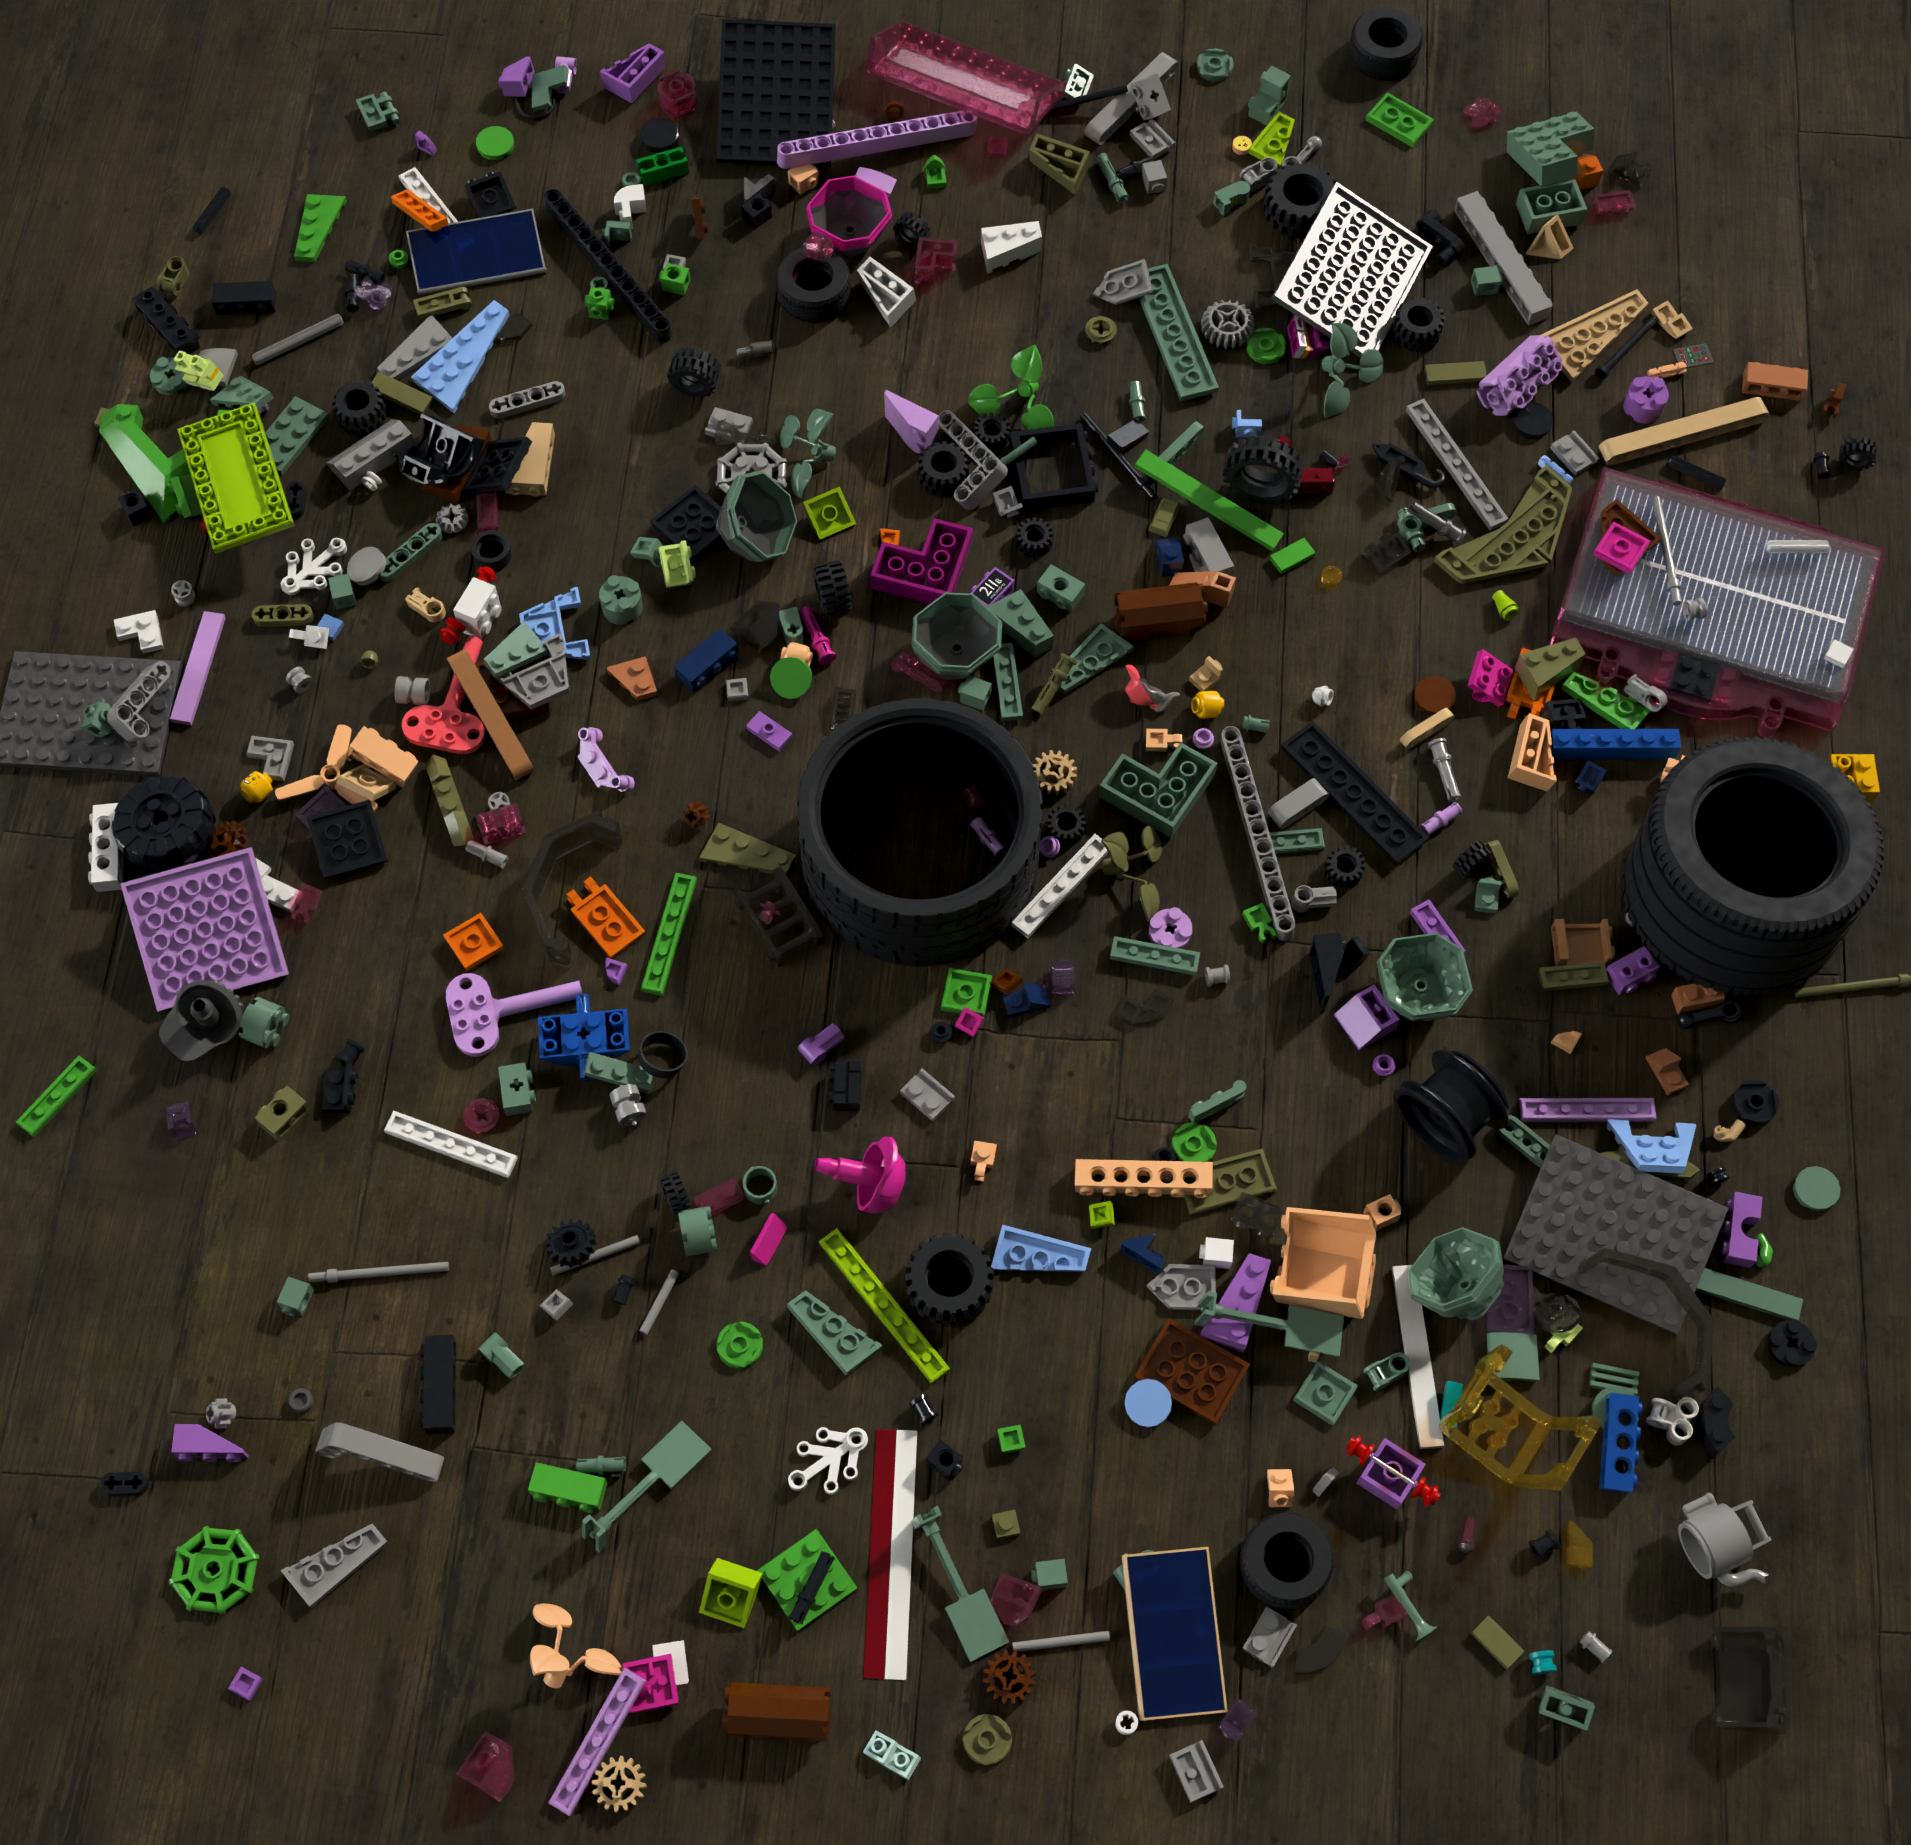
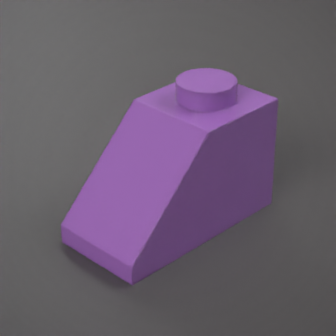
[498,57,535,97]

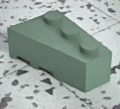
[987,589,1054,657]

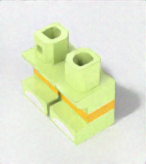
[174,351,224,391]

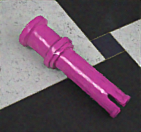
[799,606,836,665]

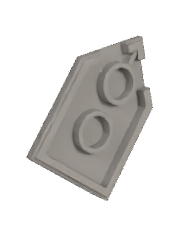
[1093,259,1153,305]
[1146,1264,1216,1310]

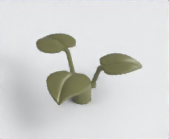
[1101,826,1162,922]

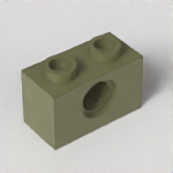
[255,1086,311,1142]

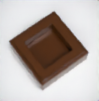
[991,968,1023,996]

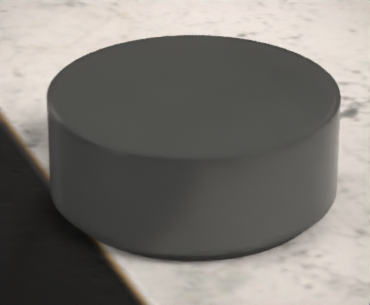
[289,1388,314,1413]

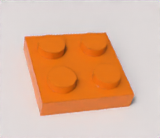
[443,913,504,971]

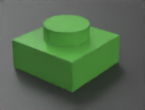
[997,1425,1025,1454]

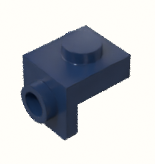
[1575,760,1607,794]

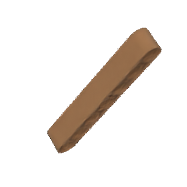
[446,649,535,780]

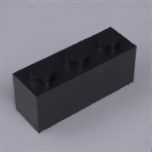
[212,281,276,315]

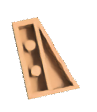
[1508,713,1557,792]
[346,726,418,787]

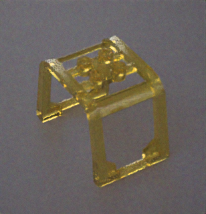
[1439,1344,1602,1491]

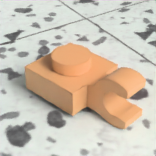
[1146,729,1182,752]
[970,1141,997,1182]

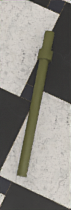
[1794,973,1911,997]

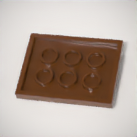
[1134,1318,1250,1425]

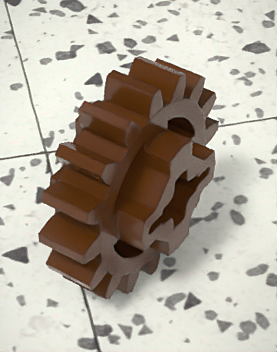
[205,820,249,859]
[983,1650,1036,1706]

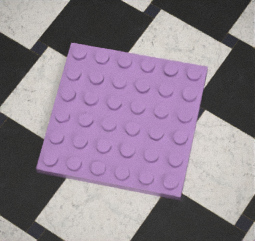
[120,847,289,1011]

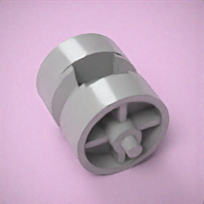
[609,1084,647,1126]

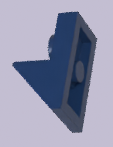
[1002,983,1051,1018]
[1120,1234,1166,1275]

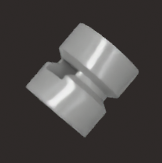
[395,676,430,705]

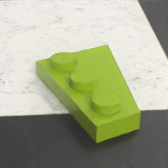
[1248,111,1295,169]

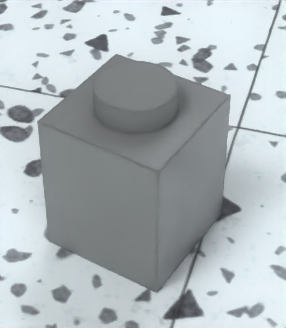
[1141,160,1167,194]

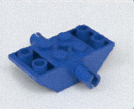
[538,994,630,1082]

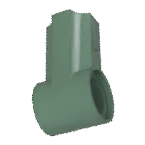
[478,1332,525,1380]

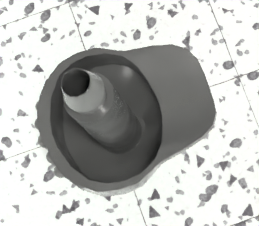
[159,980,243,1062]

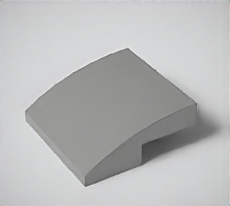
[191,348,238,387]

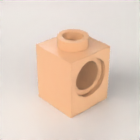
[1363,1194,1402,1231]

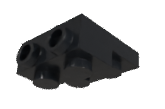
[465,171,516,218]

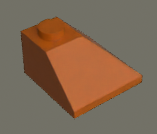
[1560,154,1603,190]

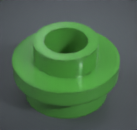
[389,250,409,269]

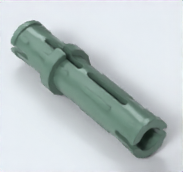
[1096,153,1129,204]

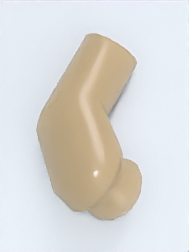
[1713,1120,1746,1142]

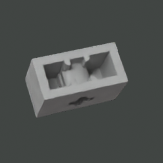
[1130,73,1171,121]

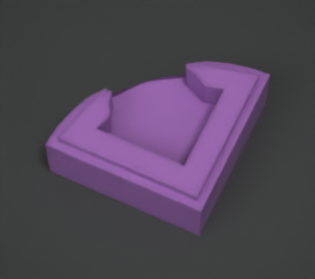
[415,131,437,156]
[605,958,628,986]

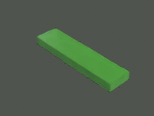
[16,1056,97,1137]

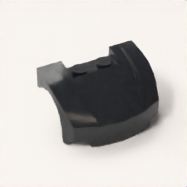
[392,414,485,486]

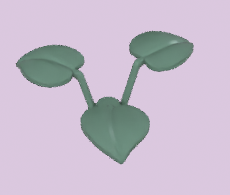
[1322,323,1384,418]
[779,409,836,500]

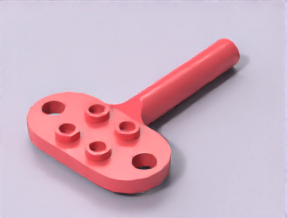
[402,636,486,754]

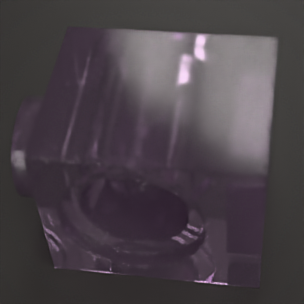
[1051,959,1075,994]

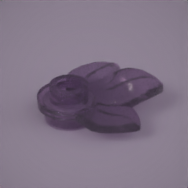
[354,276,392,310]

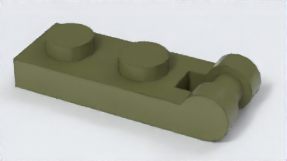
[413,287,472,320]

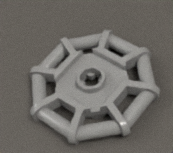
[715,442,788,494]

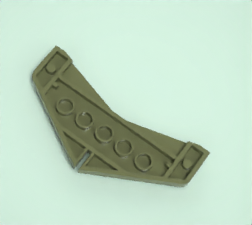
[1434,465,1572,584]

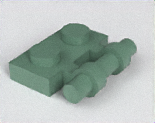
[356,92,400,132]

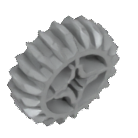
[1201,299,1254,349]

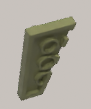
[699,823,796,876]

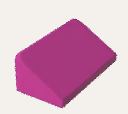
[750,1213,787,1266]

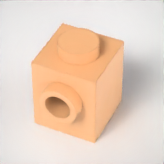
[788,164,819,195]

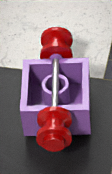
[1345,1435,1441,1510]

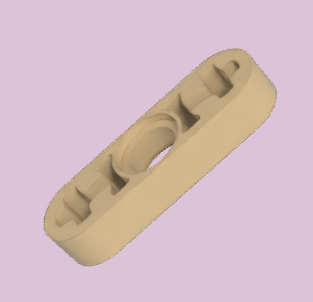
[1400,708,1455,749]

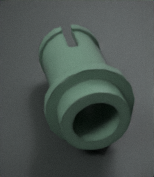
[1242,715,1270,734]

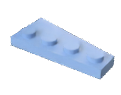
[991,1225,1091,1272]

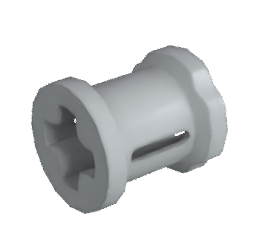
[1205,964,1230,987]

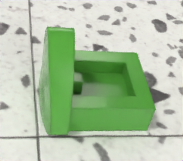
[923,155,947,189]

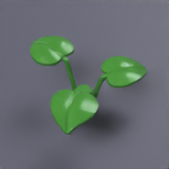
[968,345,1054,430]

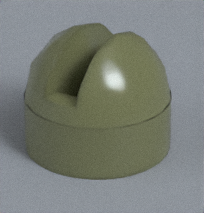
[360,650,378,669]

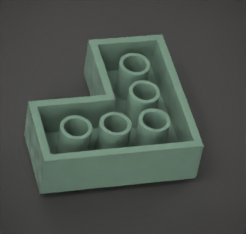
[1507,112,1594,187]
[1098,743,1217,838]

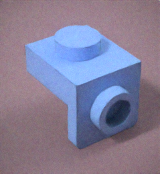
[1232,410,1262,438]

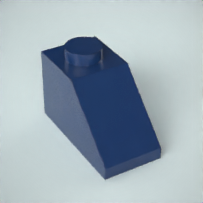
[1155,538,1184,577]

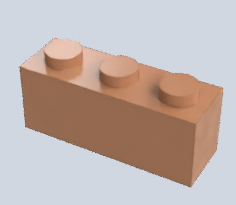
[1742,362,1808,401]

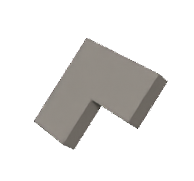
[246,736,294,781]

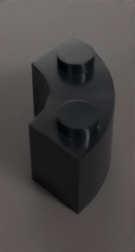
[1698,1387,1735,1459]

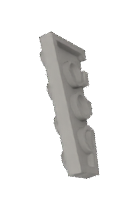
[377,315,452,380]
[280,1523,389,1608]

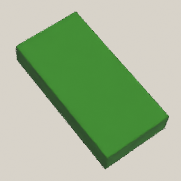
[1270,538,1316,574]

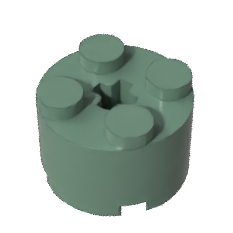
[599,575,643,625]
[239,997,289,1048]
[678,1206,718,1257]

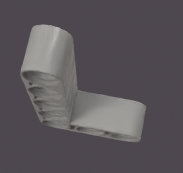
[939,410,1008,510]
[315,1422,444,1482]

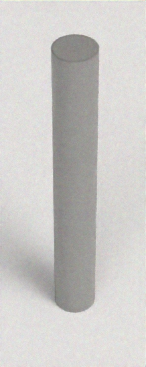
[639,1269,679,1335]

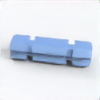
[1538,455,1573,484]

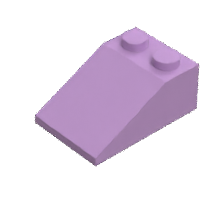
[884,390,939,453]

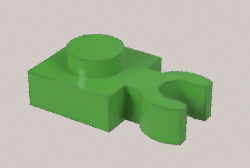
[1242,903,1276,944]

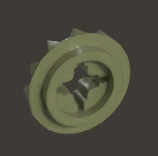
[1085,316,1117,345]

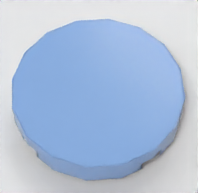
[1125,1379,1172,1427]

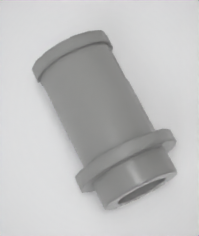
[1580,1631,1612,1663]

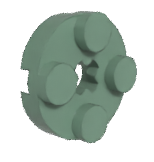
[150,357,189,395]

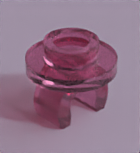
[759,901,781,924]

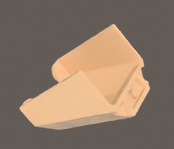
[1270,1207,1376,1319]

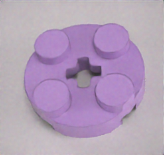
[1149,907,1192,949]

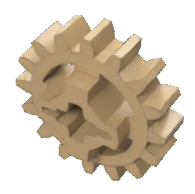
[1033,750,1077,795]
[592,1756,647,1813]

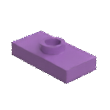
[746,711,793,752]

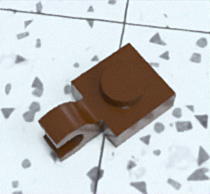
[1822,382,1847,419]

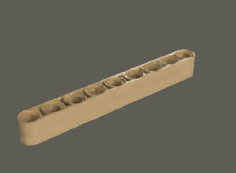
[1599,397,1770,466]

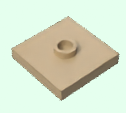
[336,765,397,801]

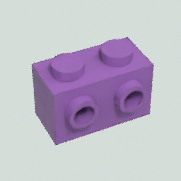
[1606,946,1660,995]

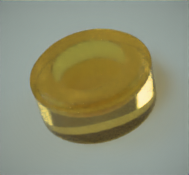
[1321,566,1342,587]

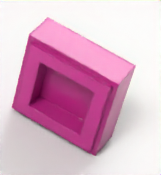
[954,1007,984,1037]

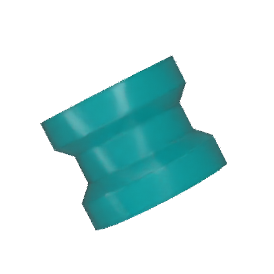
[1529,1650,1557,1675]

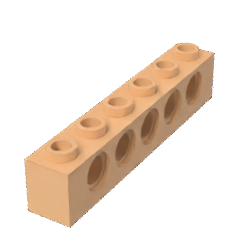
[1075,1159,1213,1198]

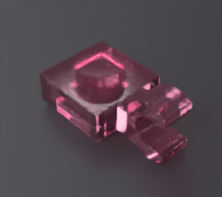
[1361,1594,1408,1630]

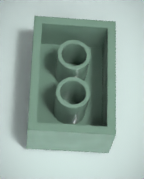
[1516,179,1587,234]

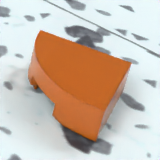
[880,528,900,546]

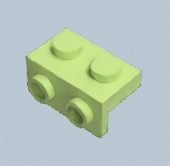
[658,541,696,589]

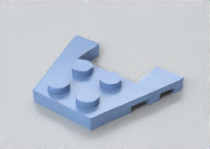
[519,587,591,660]
[1607,1119,1696,1174]

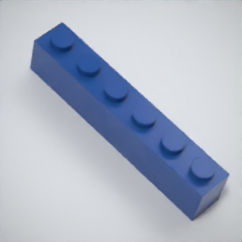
[1551,729,1681,760]

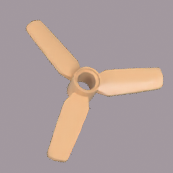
[275,725,378,813]

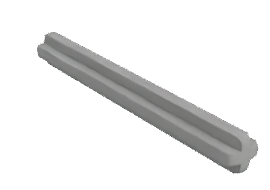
[252,314,343,365]

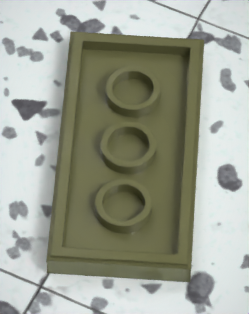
[1183,1148,1277,1216]

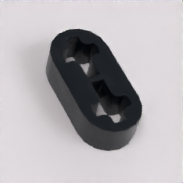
[286,481,307,519]
[100,1472,149,1497]

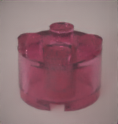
[657,71,697,118]

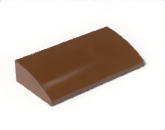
[421,425,492,503]

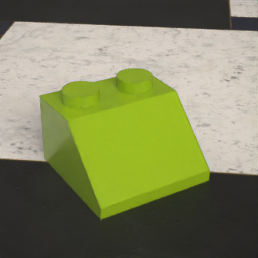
[699,1558,762,1628]

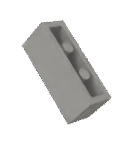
[1183,517,1234,576]

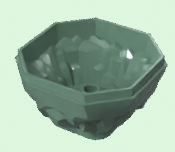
[1376,933,1473,1022]
[1408,1227,1504,1320]

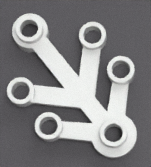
[281,538,347,595]
[788,1427,868,1495]

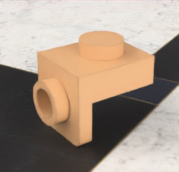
[1267,1469,1294,1507]

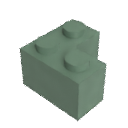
[1248,65,1291,126]

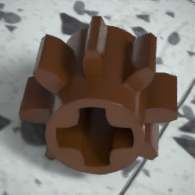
[682,801,710,829]

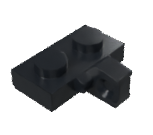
[1543,698,1586,729]

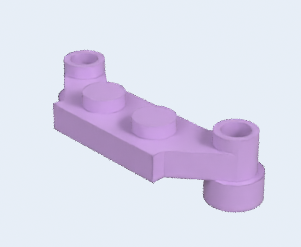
[577,727,635,793]

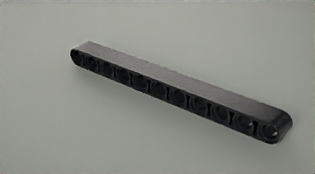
[544,189,671,343]

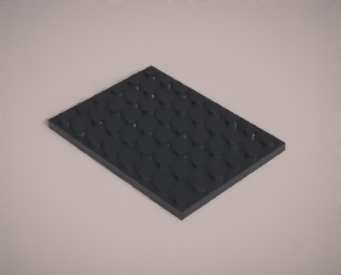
[716,19,836,167]

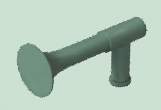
[1384,1571,1437,1641]

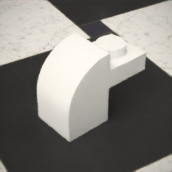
[614,184,646,229]

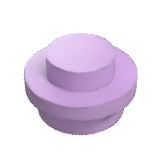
[1193,728,1214,749]
[1040,836,1060,858]

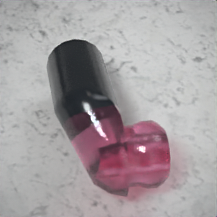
[1319,450,1350,468]

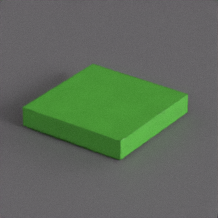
[941,968,992,1017]

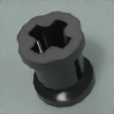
[335,1039,365,1067]
[909,1393,939,1425]
[1528,1529,1561,1560]

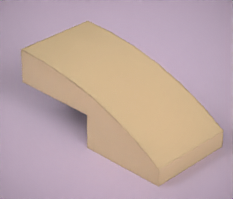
[1650,300,1693,339]

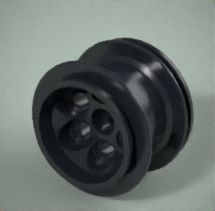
[1393,1050,1509,1165]

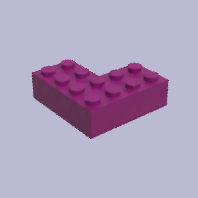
[870,518,973,604]

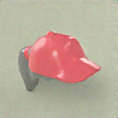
[1125,665,1180,712]

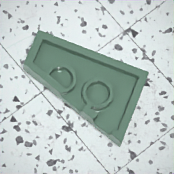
[210,376,274,410]
[483,622,548,679]

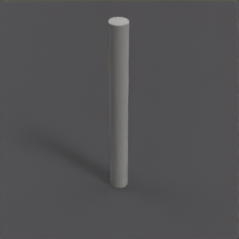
[550,1235,640,1276]
[1012,1631,1110,1652]

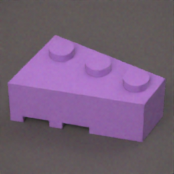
[600,43,666,103]

